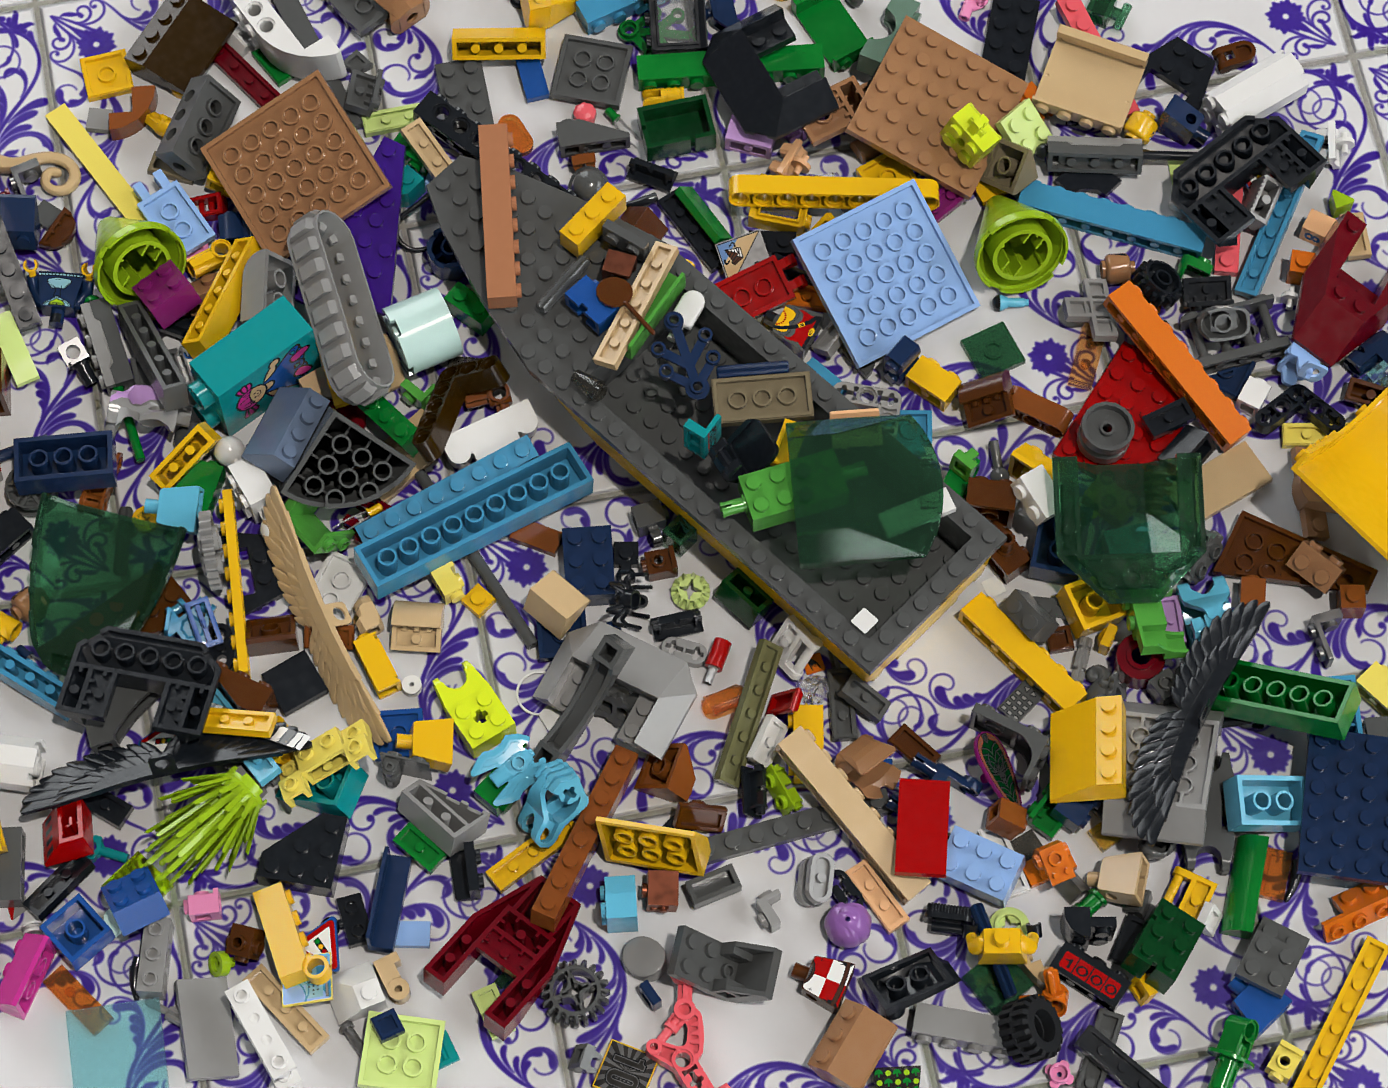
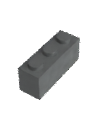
[0,826,26,908]

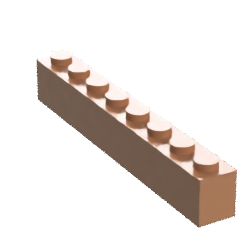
[478,123,522,309]

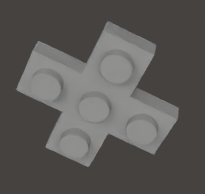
[1062,279,1119,342]

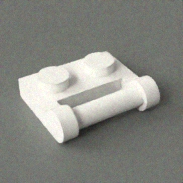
[772,615,823,681]

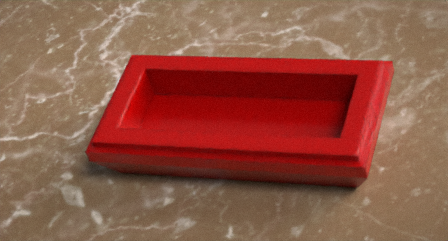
[765,687,803,717]

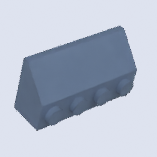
[241,387,330,482]

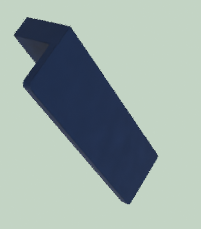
[366,846,412,953]

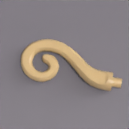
[0,151,81,197]

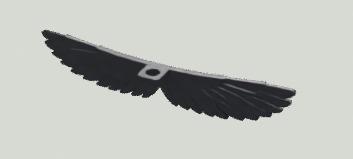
[1126,599,1270,847]
[20,722,313,816]

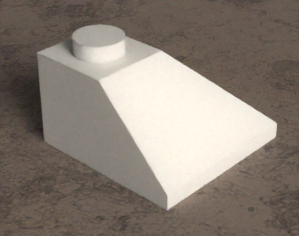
[330,961,388,1027]

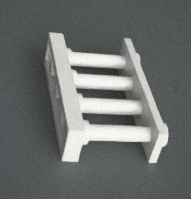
[224,979,303,1088]

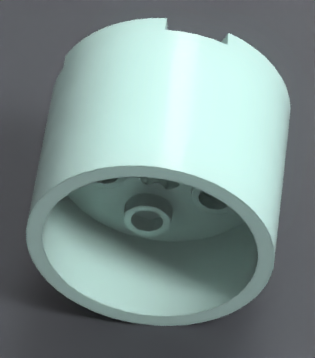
[382,287,463,376]

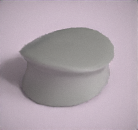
[622,936,668,982]

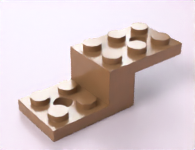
[802,75,868,147]

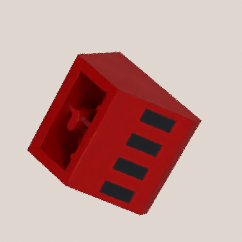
[42,799,94,867]

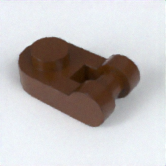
[1211,40,1256,74]

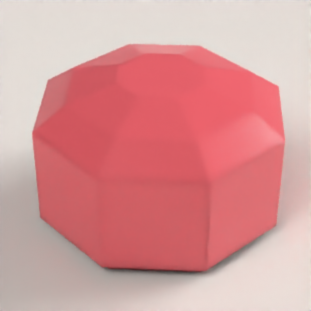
[573,102,597,123]

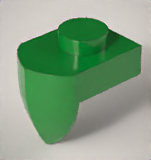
[1177,254,1214,281]

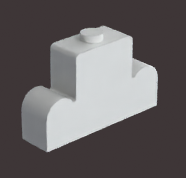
[444,398,538,469]

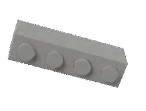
[911,1002,1009,1058]

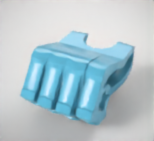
[1176,575,1233,647]
[518,758,589,848]

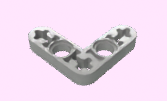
[834,382,902,439]

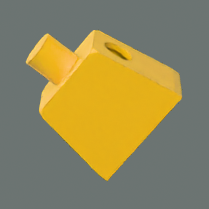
[395,718,454,772]

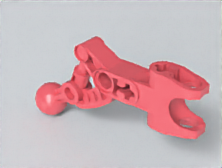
[645,976,731,1088]

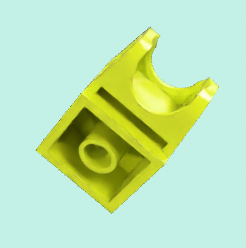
[432,661,517,759]

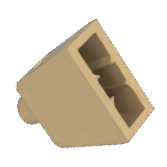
[1087,852,1150,907]

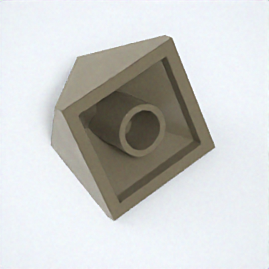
[980,138,1038,195]

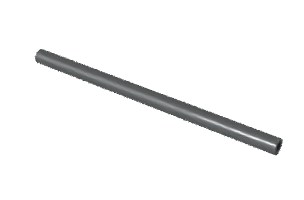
[415,469,538,649]

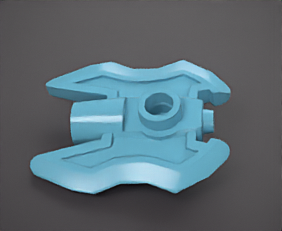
[470,734,546,806]

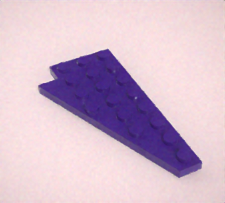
[294,136,406,316]

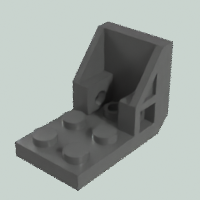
[667,925,782,1003]

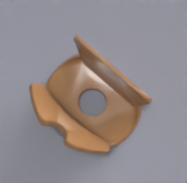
[374,0,430,34]
[835,734,901,800]

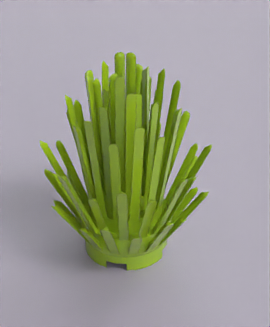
[144,766,267,886]

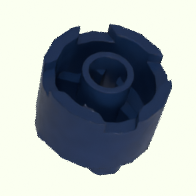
[427,227,466,281]

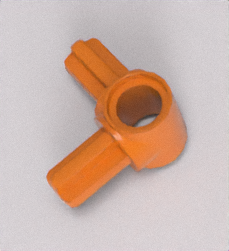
[1018,967,1069,1017]

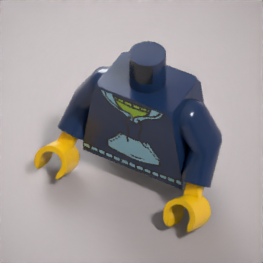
[23,259,95,328]

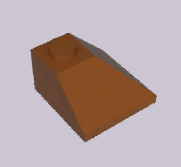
[634,743,696,802]

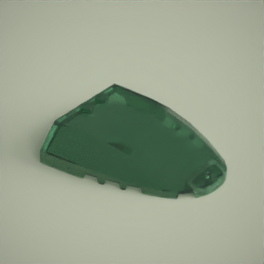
[28,492,187,677]

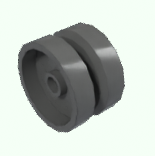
[1076,401,1135,464]

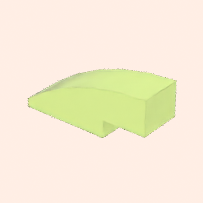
[0,310,40,388]

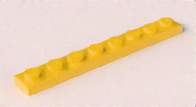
[218,489,251,679]
[1293,936,1388,1088]

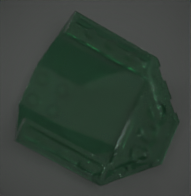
[1052,453,1207,604]

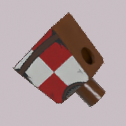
[791,956,855,1015]

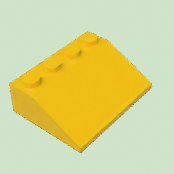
[1050,695,1126,804]
[595,816,711,877]

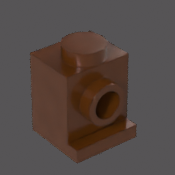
[640,545,678,582]

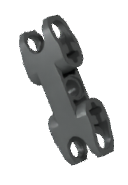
[1181,752,1234,875]

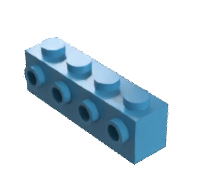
[0,644,70,722]

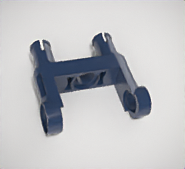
[885,752,983,839]

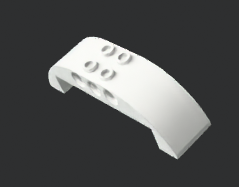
[230,0,348,81]

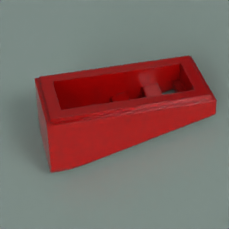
[190,191,228,221]

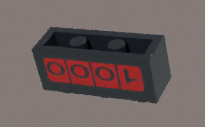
[1049,941,1132,1012]

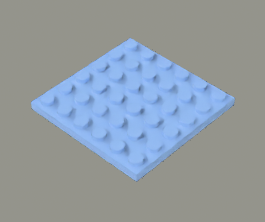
[790,179,981,369]

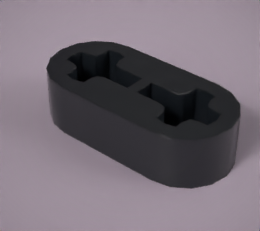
[832,870,864,905]

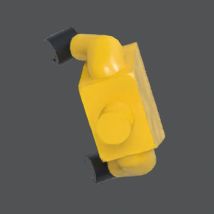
[962,922,1042,965]

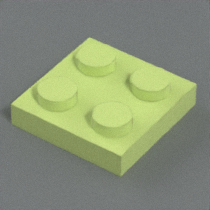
[995,98,1052,154]

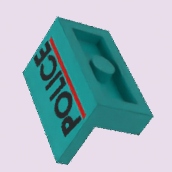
[683,414,721,459]

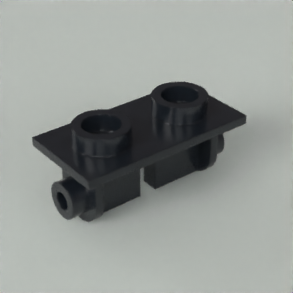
[626,157,678,193]
[650,608,704,642]
[741,764,768,819]

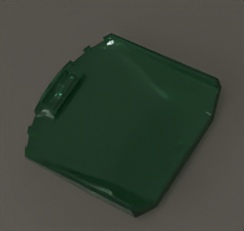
[786,414,944,569]

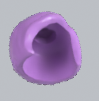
[824,902,872,948]

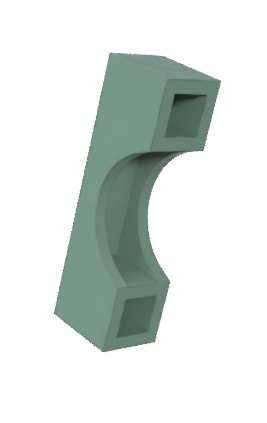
[856,0,922,77]

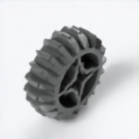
[541,959,610,1029]

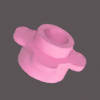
[1044,1060,1074,1088]

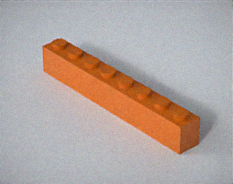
[1103,280,1252,452]

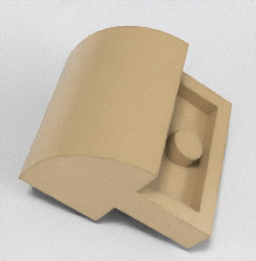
[391,600,445,653]

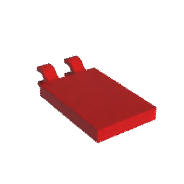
[715,253,808,319]

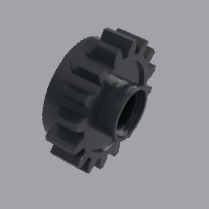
[1132,259,1183,309]

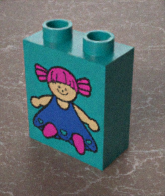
[187,295,321,436]

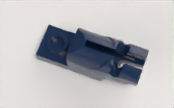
[1344,330,1388,377]

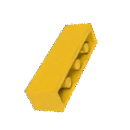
[452,27,546,60]

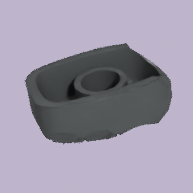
[1196,305,1251,342]

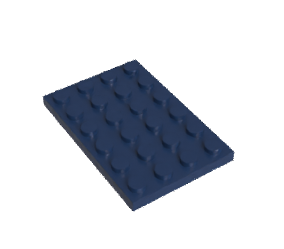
[1296,732,1388,886]

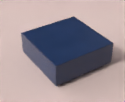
[639,980,662,1012]
[370,1008,405,1044]

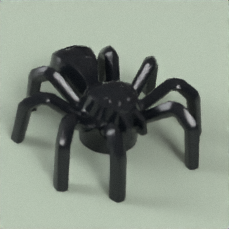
[606,570,653,630]

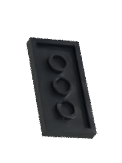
[982,0,1040,81]

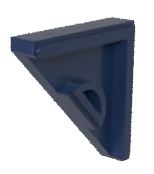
[1209,361,1256,401]

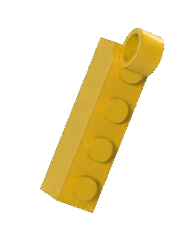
[252,882,332,989]

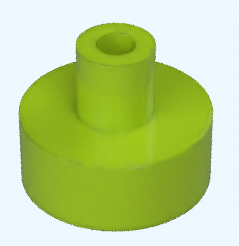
[208,950,235,977]

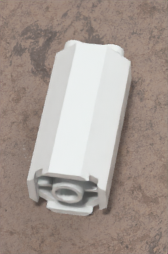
[1201,50,1309,136]
[0,734,46,793]

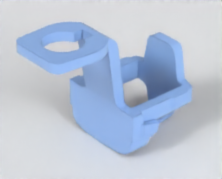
[1277,342,1328,387]

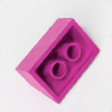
[0,933,57,1020]

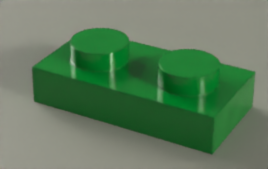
[393,822,448,875]

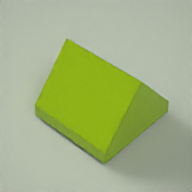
[1328,189,1355,219]

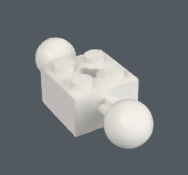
[214,436,273,538]

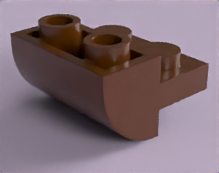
[958,370,1016,429]

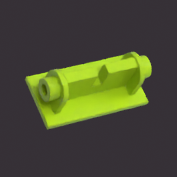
[765,764,804,816]

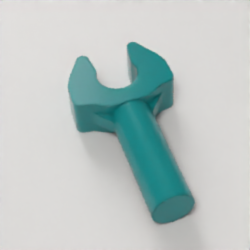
[86,835,130,864]

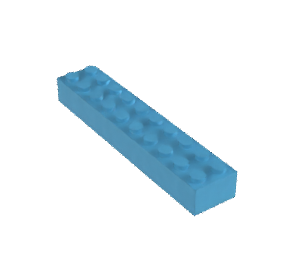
[354,442,594,599]

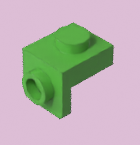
[400,378,435,410]

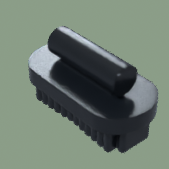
[923,902,973,935]

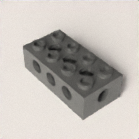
[155,74,241,181]

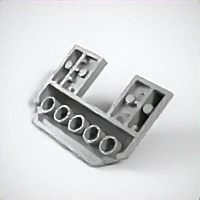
[532,621,697,761]

